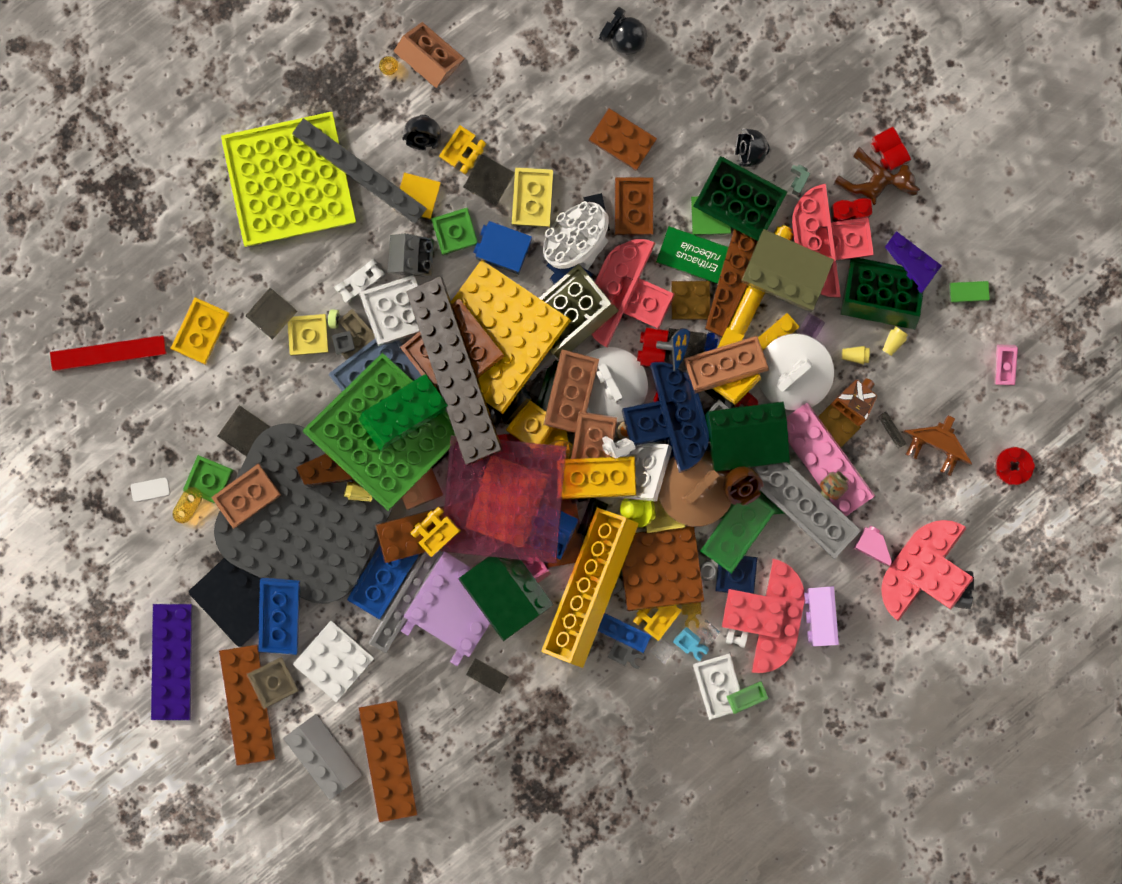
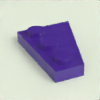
[885,231,942,293]

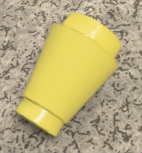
[882,326,908,356]
[842,346,870,365]
[344,481,372,502]

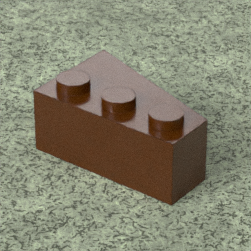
[296,453,354,486]

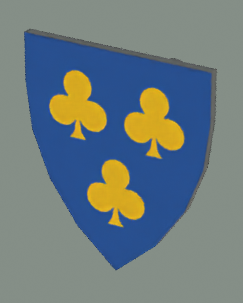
[656,328,690,371]

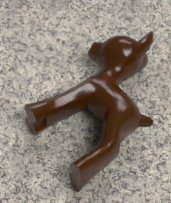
[833,146,920,205]

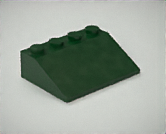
[693,156,788,241]
[840,258,924,330]
[705,401,790,472]
[458,543,554,642]

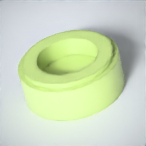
[328,309,340,329]

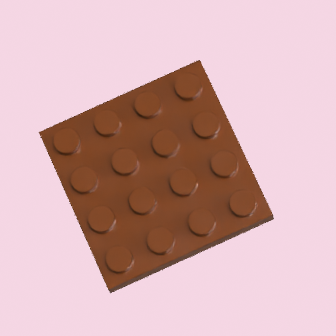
[400,299,505,396]
[622,526,704,611]

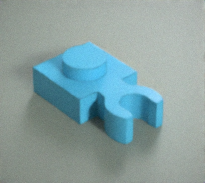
[673,627,709,661]

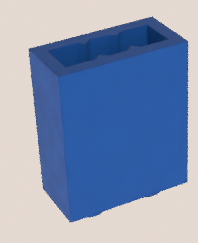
[474,221,532,275]

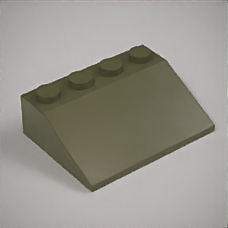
[741,229,834,312]
[539,264,619,359]

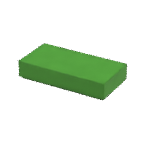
[949,281,990,303]
[726,681,769,714]

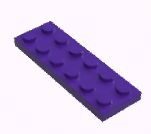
[151,604,192,720]

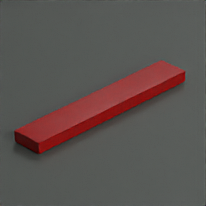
[50,335,167,371]

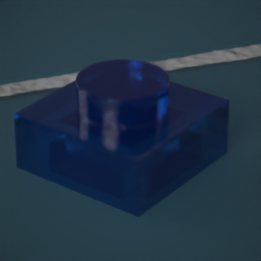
[704,332,718,352]

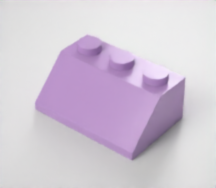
[804,586,839,646]

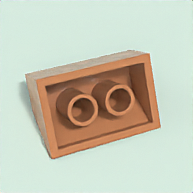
[394,22,465,88]
[402,468,444,511]

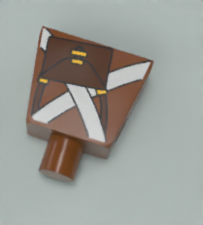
[830,378,877,426]

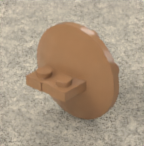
[658,451,731,527]

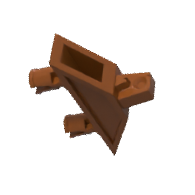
[901,415,972,476]

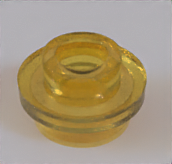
[379,56,398,75]

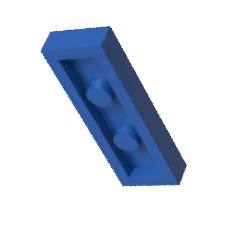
[598,613,651,653]

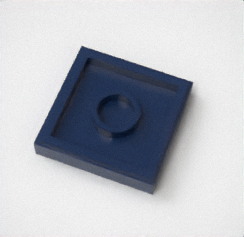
[715,556,758,594]

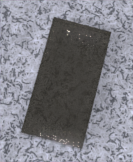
[878,412,907,449]
[466,658,509,694]

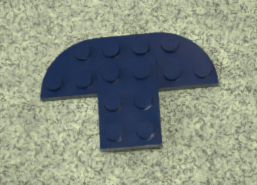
[622,362,709,473]

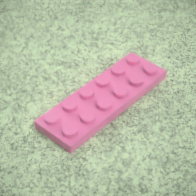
[787,403,875,516]

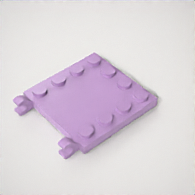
[401,551,490,666]

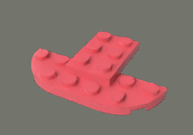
[792,184,874,298]
[591,239,675,347]
[881,520,974,621]
[721,559,805,673]

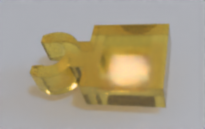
[681,602,701,628]

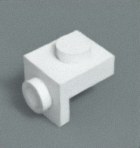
[602,436,636,458]

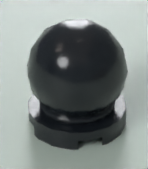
[599,7,647,55]

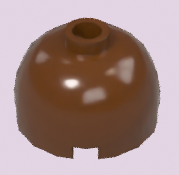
[723,466,764,505]

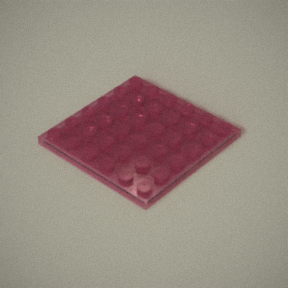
[441,435,567,563]

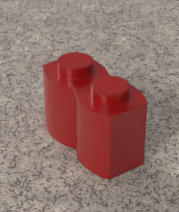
[871,127,911,172]
[831,198,873,222]
[637,327,668,368]

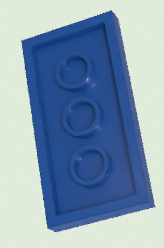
[347,545,419,620]
[259,578,300,655]

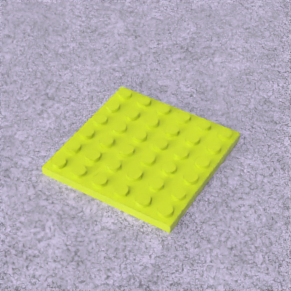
[221,112,356,247]

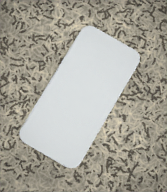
[130,478,169,502]

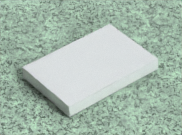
[693,653,741,720]

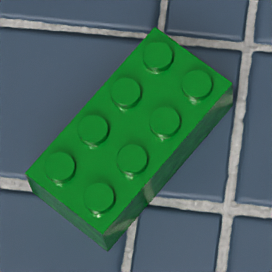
[359,374,447,451]

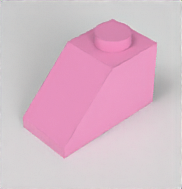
[854,526,892,566]

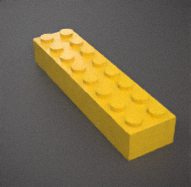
[541,508,639,668]

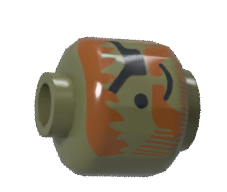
[820,471,849,500]

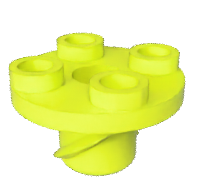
[620,498,656,528]

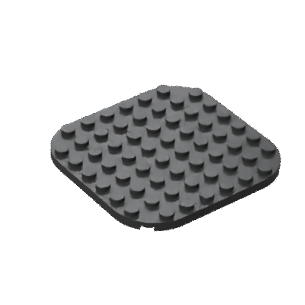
[214,423,393,603]

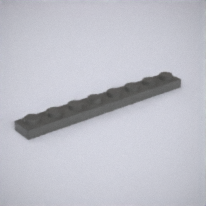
[292,118,427,224]

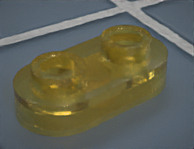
[172,487,202,523]

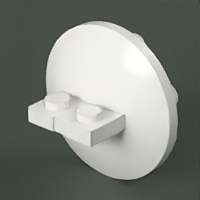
[543,201,609,270]
[758,334,834,410]
[585,347,648,423]

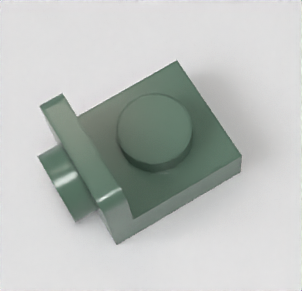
[791,165,810,197]

